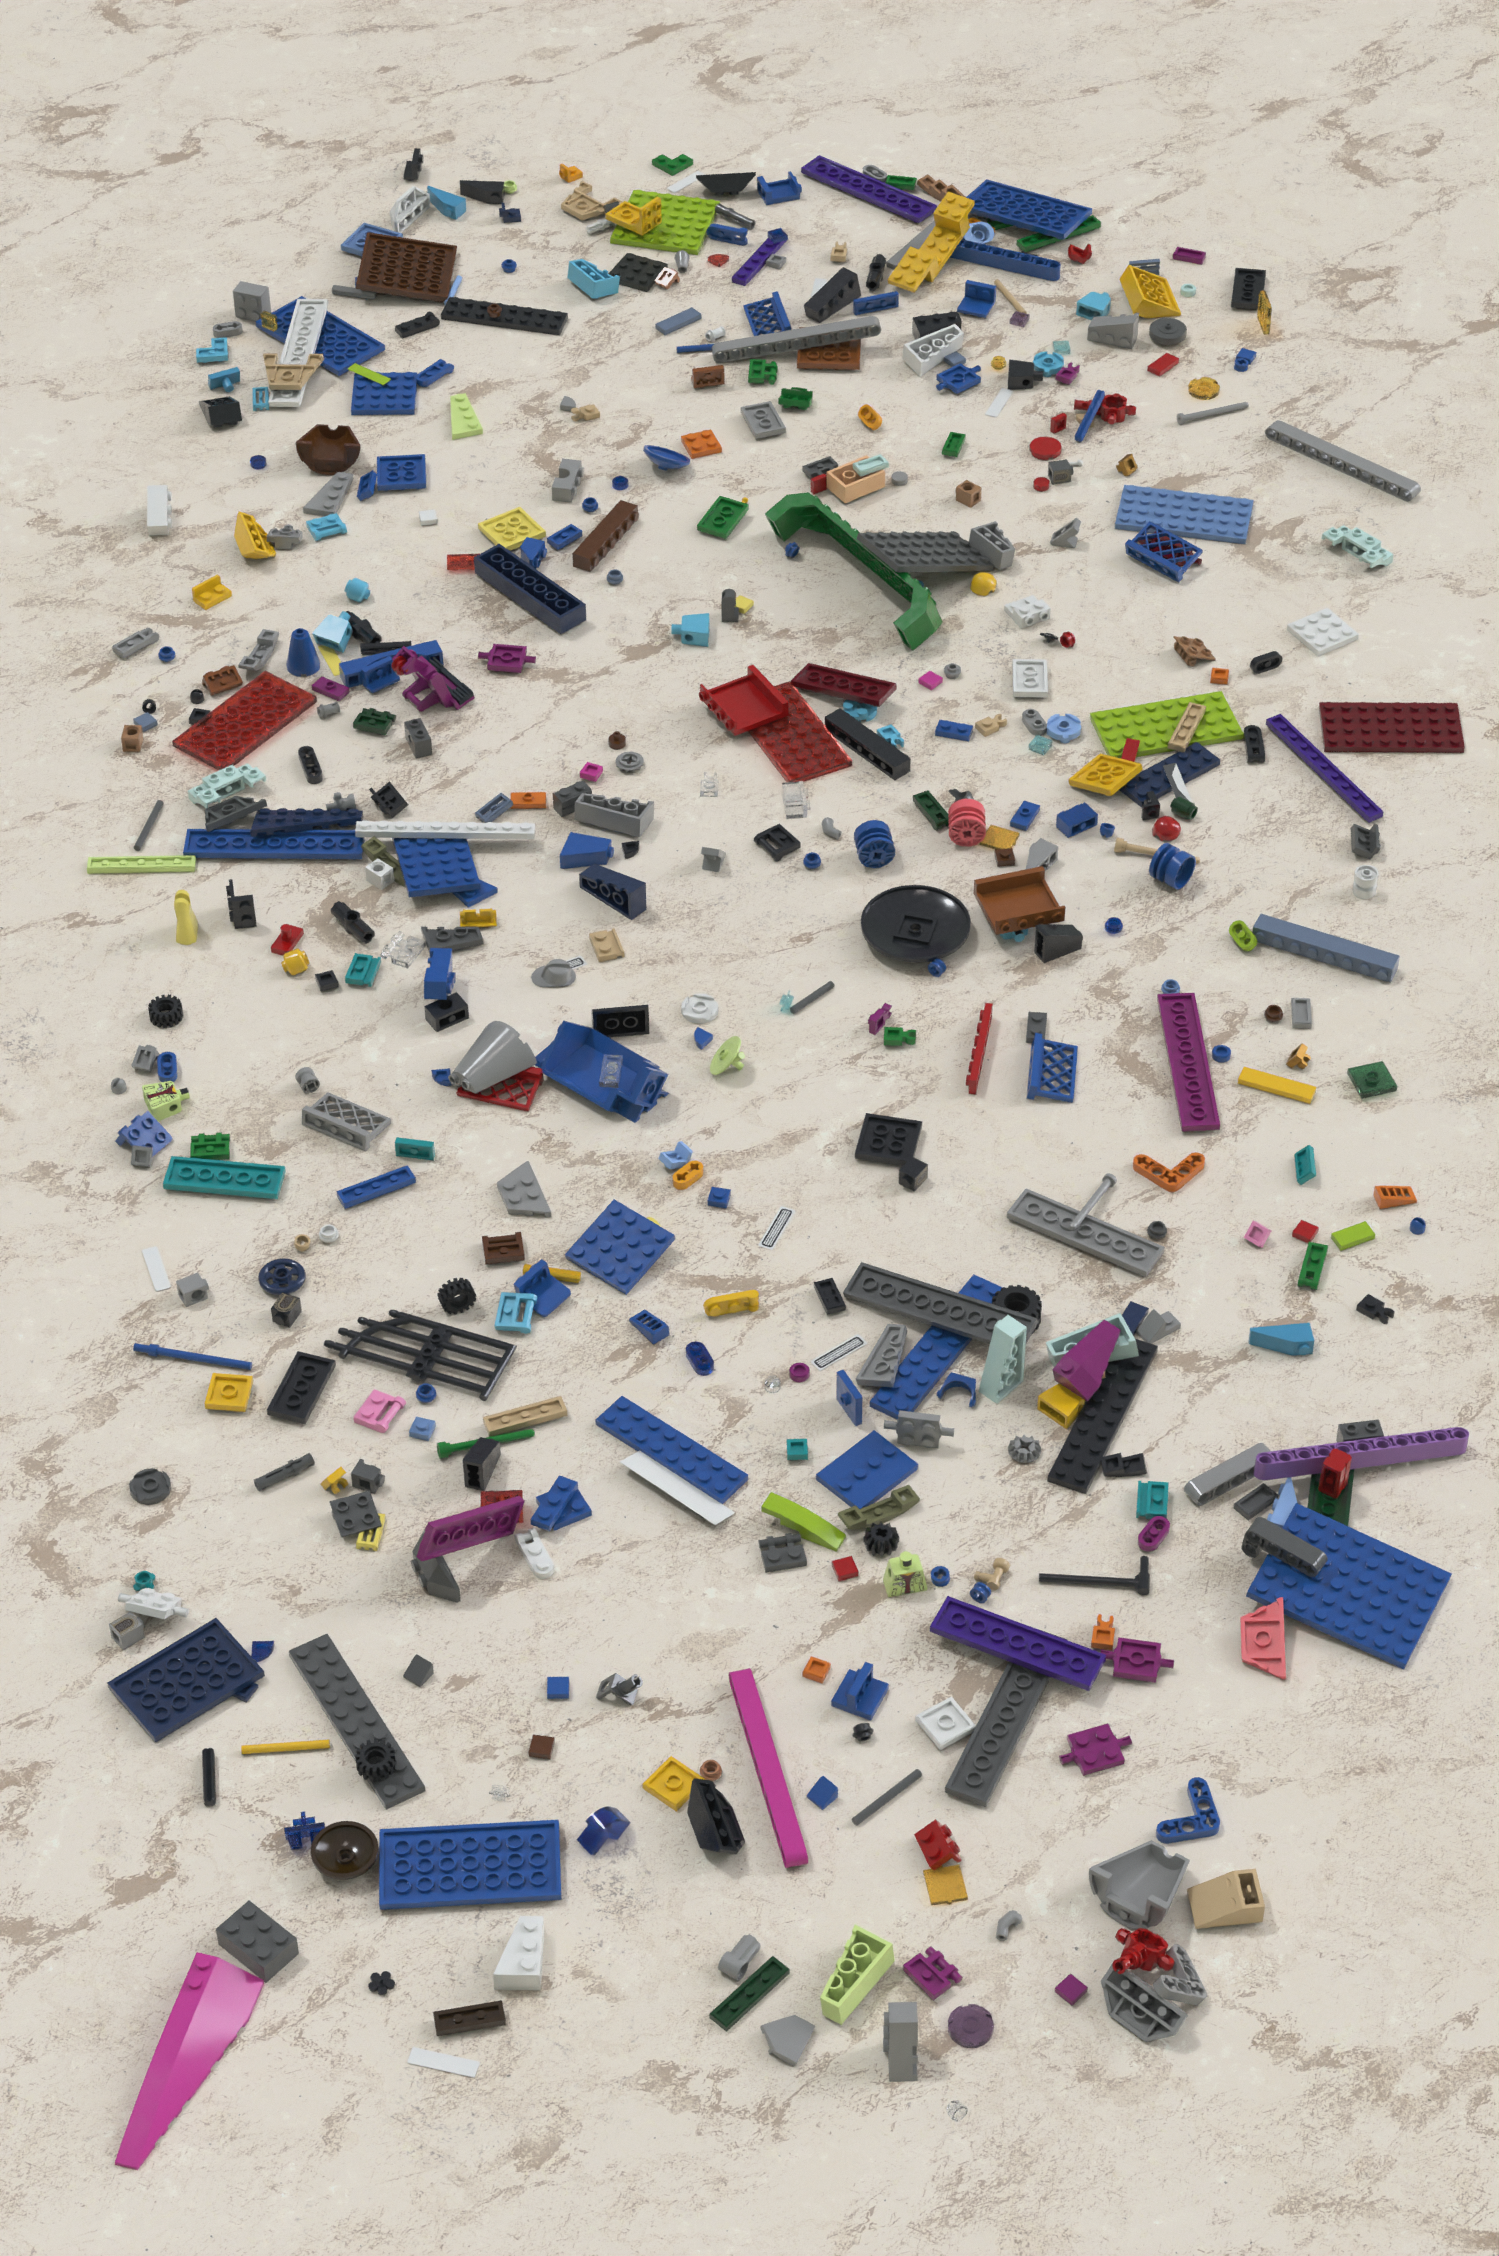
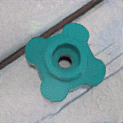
[133,1571,155,1591]

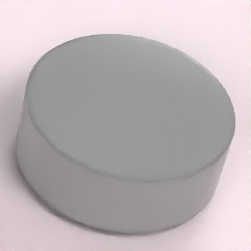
[891,471,908,486]

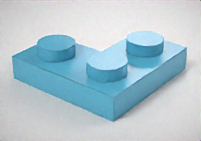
[196,337,228,363]

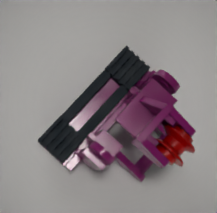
[391,646,475,712]

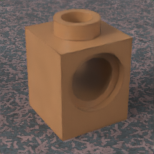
[955,480,982,508]
[121,725,144,752]

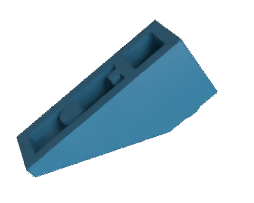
[427,186,466,220]
[1248,1323,1315,1356]

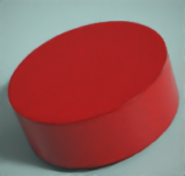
[1033,477,1050,492]

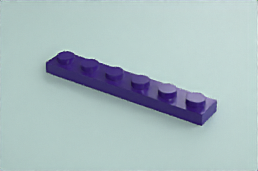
[732,232,787,286]

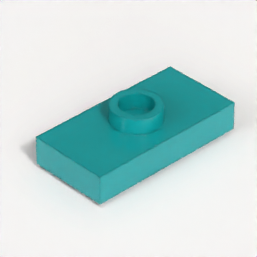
[1294,1145,1316,1185]

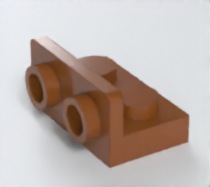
[691,365,725,388]
[202,665,243,696]

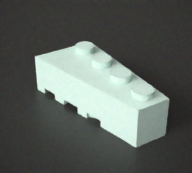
[1046,1313,1139,1367]
[978,1315,1027,1404]

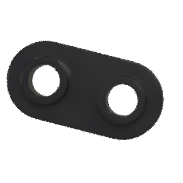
[1250,651,1283,674]

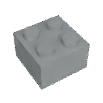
[233,281,271,321]

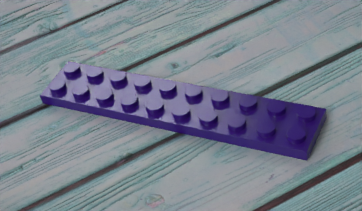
[801,155,937,223]

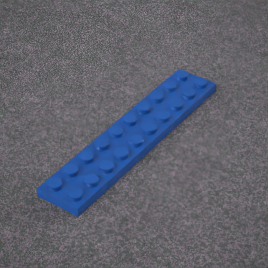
[183,829,365,860]
[870,1274,1003,1420]

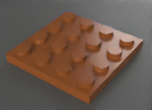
[797,327,861,370]

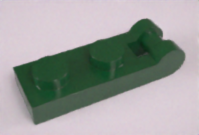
[913,790,949,830]

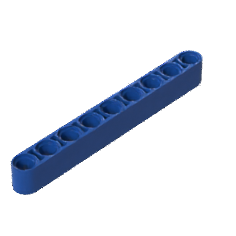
[949,239,1061,281]

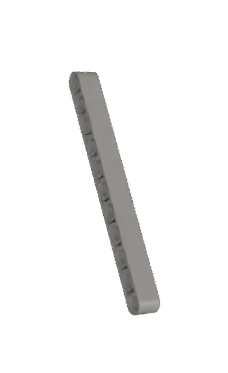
[712,316,881,363]
[1265,420,1421,502]

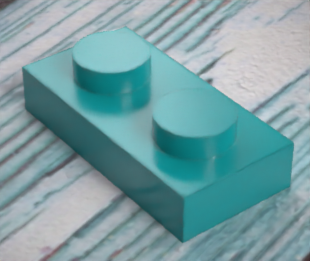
[395,1137,435,1161]

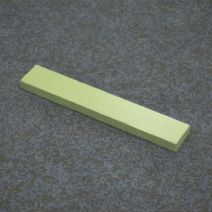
[87,855,196,874]

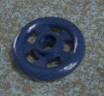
[258,1258,306,1295]

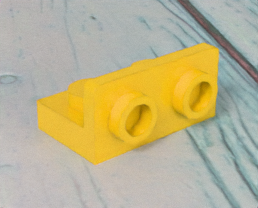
[192,574,232,610]

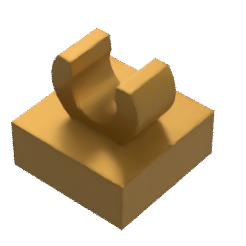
[1116,454,1138,476]
[1286,1043,1311,1069]

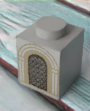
[109,1612,145,1650]

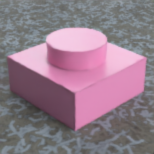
[1244,1220,1272,1248]

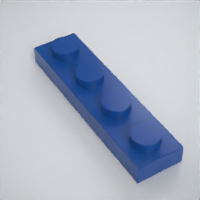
[336,1165,416,1209]

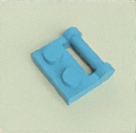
[306,513,347,541]
[494,1292,537,1334]

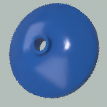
[643,445,690,471]

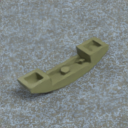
[361,836,406,887]
[838,1485,920,1530]

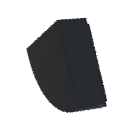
[621,841,639,859]

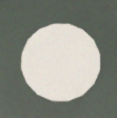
[681,994,718,1024]

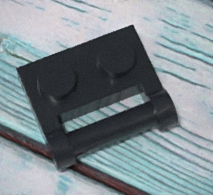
[754,823,801,861]

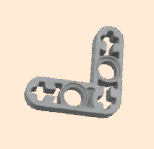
[1153,1944,1207,2005]

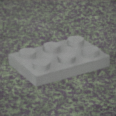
[741,401,786,439]

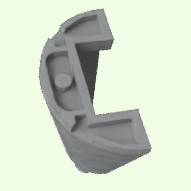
[448,1021,537,1093]
[1089,1840,1190,1929]

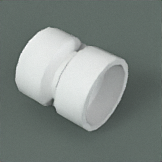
[1353,865,1379,899]

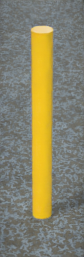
[241,1739,330,1754]

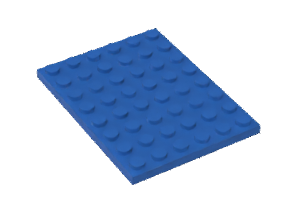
[1246,1503,1452,1669]

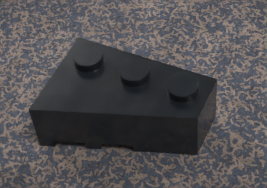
[912,312,962,340]

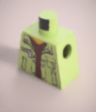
[142,1081,190,1121]
[883,1551,927,1597]

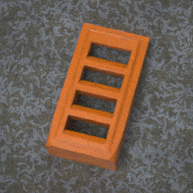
[1373,1186,1417,1209]

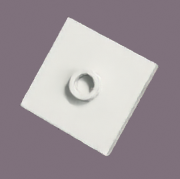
[915,1697,976,1750]

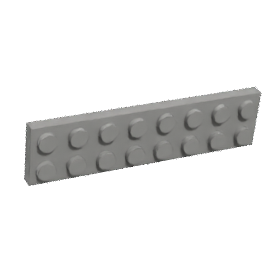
[1007,1188,1165,1277]

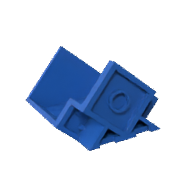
[535,1020,669,1123]

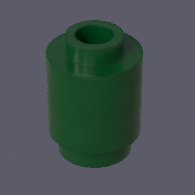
[1170,796,1198,820]

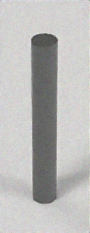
[790,981,835,1014]

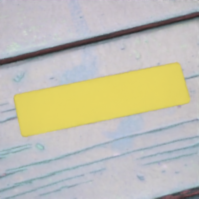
[318,645,341,676]

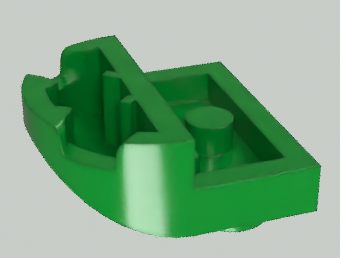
[778,387,813,410]

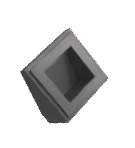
[403,1654,434,1687]

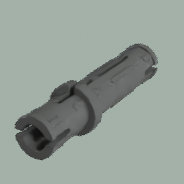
[715,204,756,229]
[254,1453,315,1492]

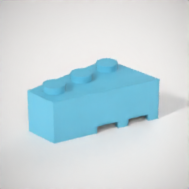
[567,259,620,299]

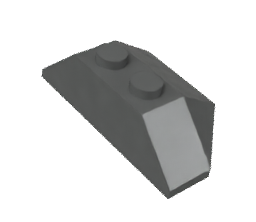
[411,1529,461,1603]

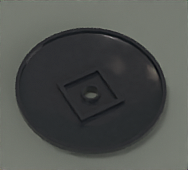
[861,885,971,962]

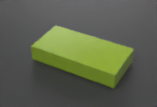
[1331,1221,1375,1251]

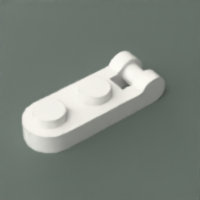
[514,1528,554,1579]

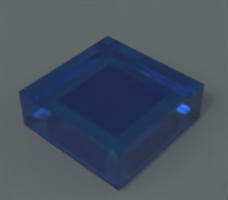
[767,228,788,244]

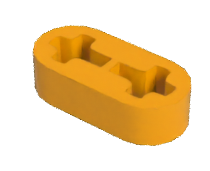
[673,1160,703,1190]

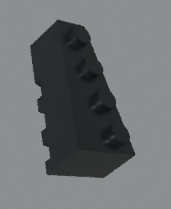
[804,267,861,323]

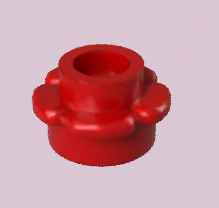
[1060,631,1076,648]

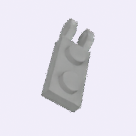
[112,628,159,659]

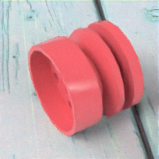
[948,799,986,847]

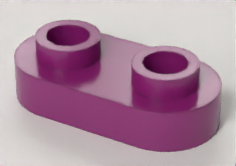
[1138,1516,1170,1552]

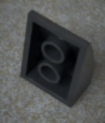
[199,396,242,428]

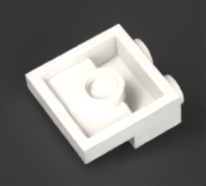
[1004,595,1051,629]

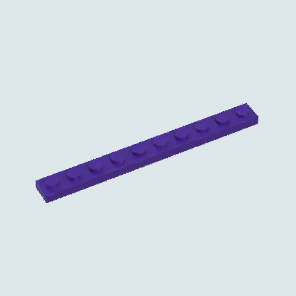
[1266,714,1384,823]

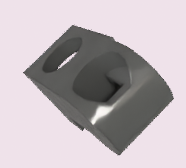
[721,589,739,622]

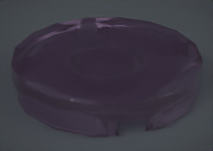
[948,2004,994,2048]

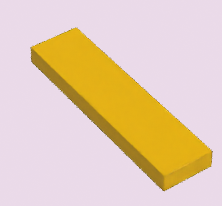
[1238,1067,1316,1104]

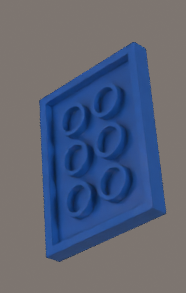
[816,1430,918,1509]

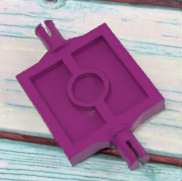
[478,644,536,673]
[1101,1637,1174,1683]
[1059,1723,1132,1776]

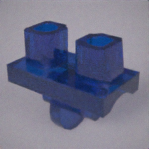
[284,1811,325,1850]

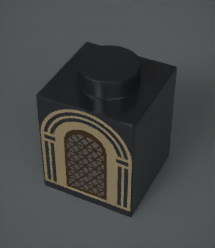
[899,1157,928,1192]
[271,1292,302,1328]

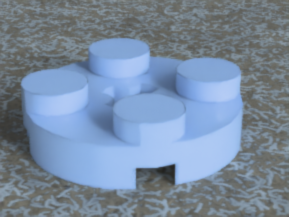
[1046,713,1081,744]

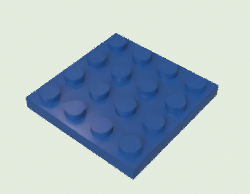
[351,372,417,415]
[565,1199,675,1295]

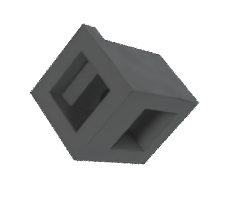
[351,1459,385,1494]

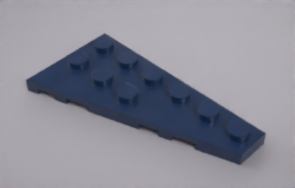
[250,808,363,837]

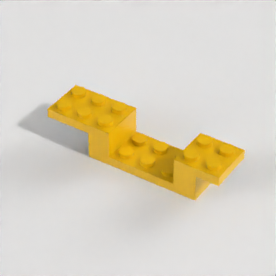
[887,192,975,293]

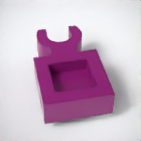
[1055,362,1080,385]
[868,1003,892,1035]

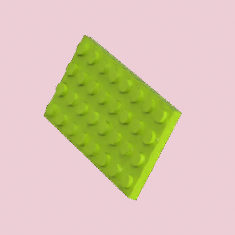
[1090,691,1244,759]

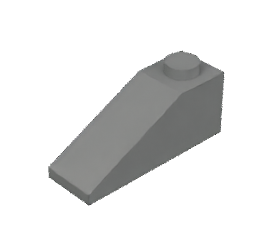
[1026,838,1058,871]

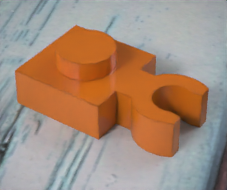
[1091,1614,1115,1650]

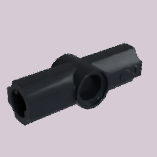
[866,254,886,291]
[346,611,382,643]
[331,901,375,944]

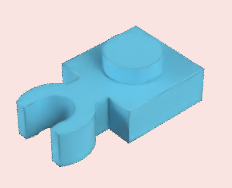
[876,724,904,747]

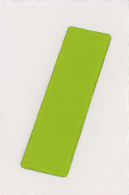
[348,363,391,385]

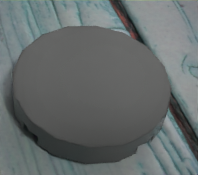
[129,1468,171,1505]

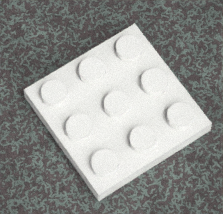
[1287,608,1359,657]

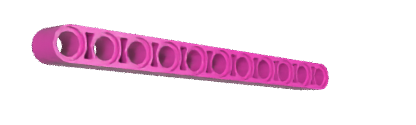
[729,1668,808,1868]

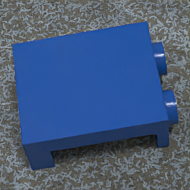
[757,171,802,205]

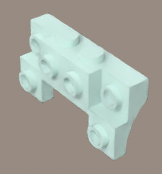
[1321,525,1394,568]
[188,763,266,809]

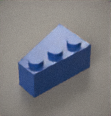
[424,948,456,1000]

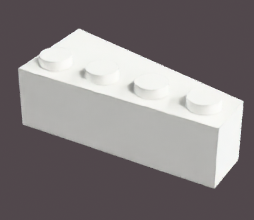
[902,324,964,377]

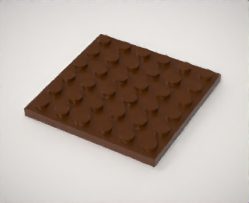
[356,232,457,302]

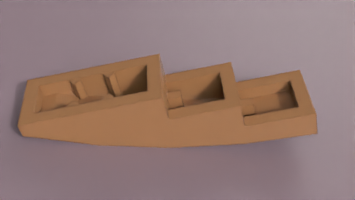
[917,174,966,201]

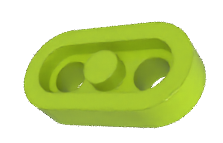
[1229,920,1257,951]

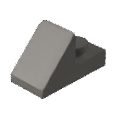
[1050,518,1081,548]
[701,847,726,872]
[1136,1309,1181,1344]

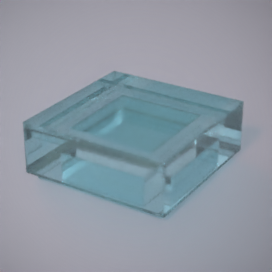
[1053,341,1070,355]

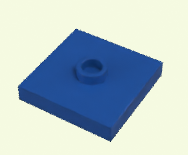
[836,1370,863,1426]

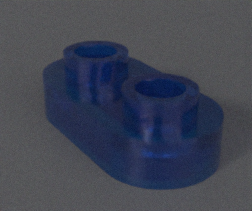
[686,1341,714,1376]

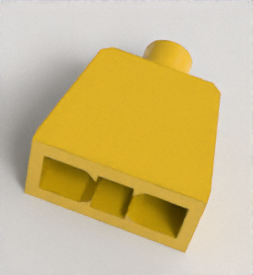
[1037,1383,1085,1430]

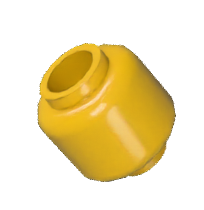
[281,948,310,976]

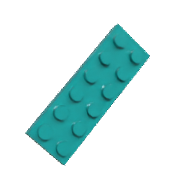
[163,1156,286,1199]

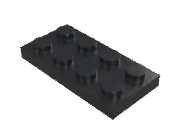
[1231,268,1266,310]
[267,1351,336,1424]

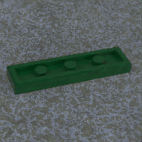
[709,1956,790,2032]

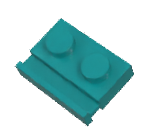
[345,953,381,987]
[1136,1480,1169,1519]

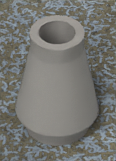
[674,250,690,273]

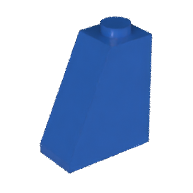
[560,832,614,869]

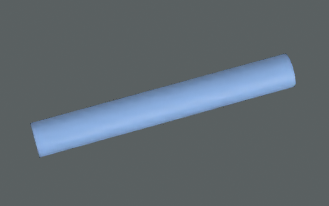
[444,275,462,305]

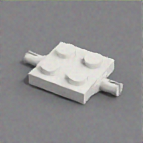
[118,1588,189,1619]

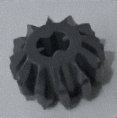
[863,1521,899,1557]

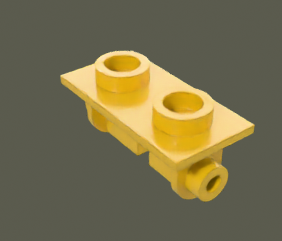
[459,908,497,927]

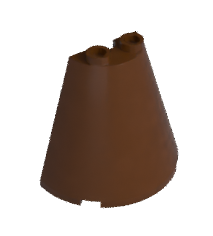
[296,424,361,475]

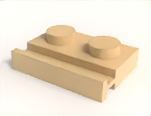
[589,928,625,962]

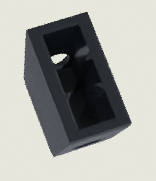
[1008,359,1043,390]

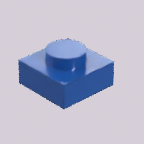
[707,1187,731,1209]

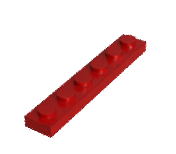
[966,1003,993,1095]

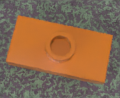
[510,792,546,809]

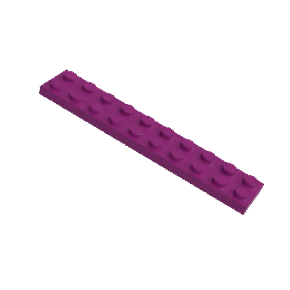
[1157,993,1220,1132]

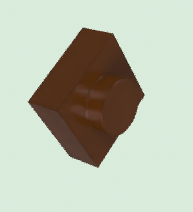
[994,848,1015,867]

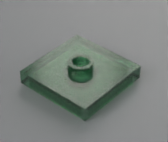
[1347,1061,1398,1099]

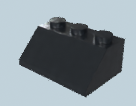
[591,1005,650,1037]

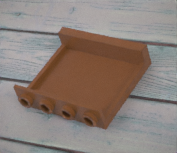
[973,866,1066,935]

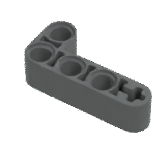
[1241,1517,1328,1577]

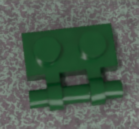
[353,708,396,735]

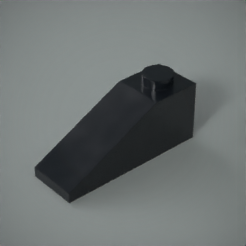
[460,180,505,204]

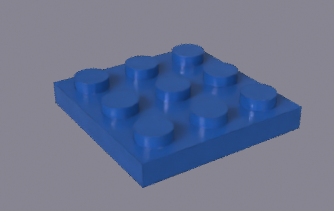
[377,454,426,491]

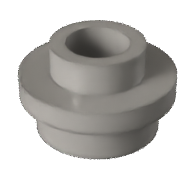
[944,663,961,679]

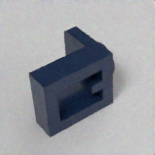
[499,202,521,223]

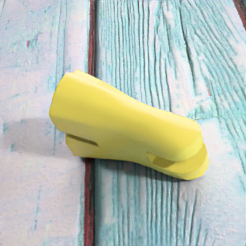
[174,890,199,945]

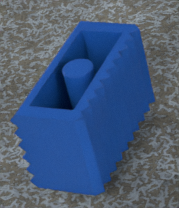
[1056,802,1098,838]

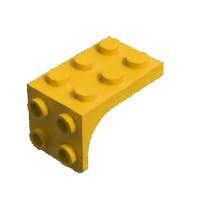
[605,196,662,236]

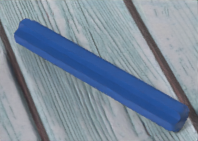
[1075,390,1105,442]

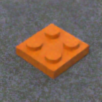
[681,429,722,459]

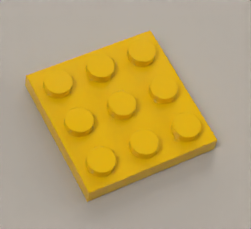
[1068,753,1143,796]

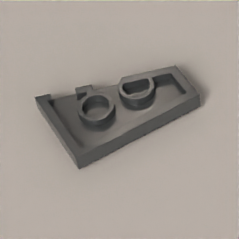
[421,927,484,953]

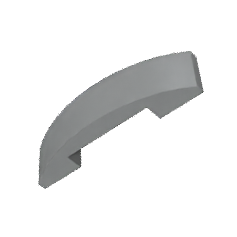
[238,629,279,671]

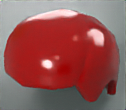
[1152,816,1181,841]

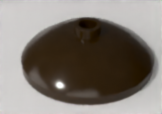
[311,1821,379,1880]

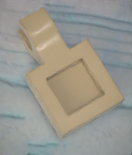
[571,404,600,421]

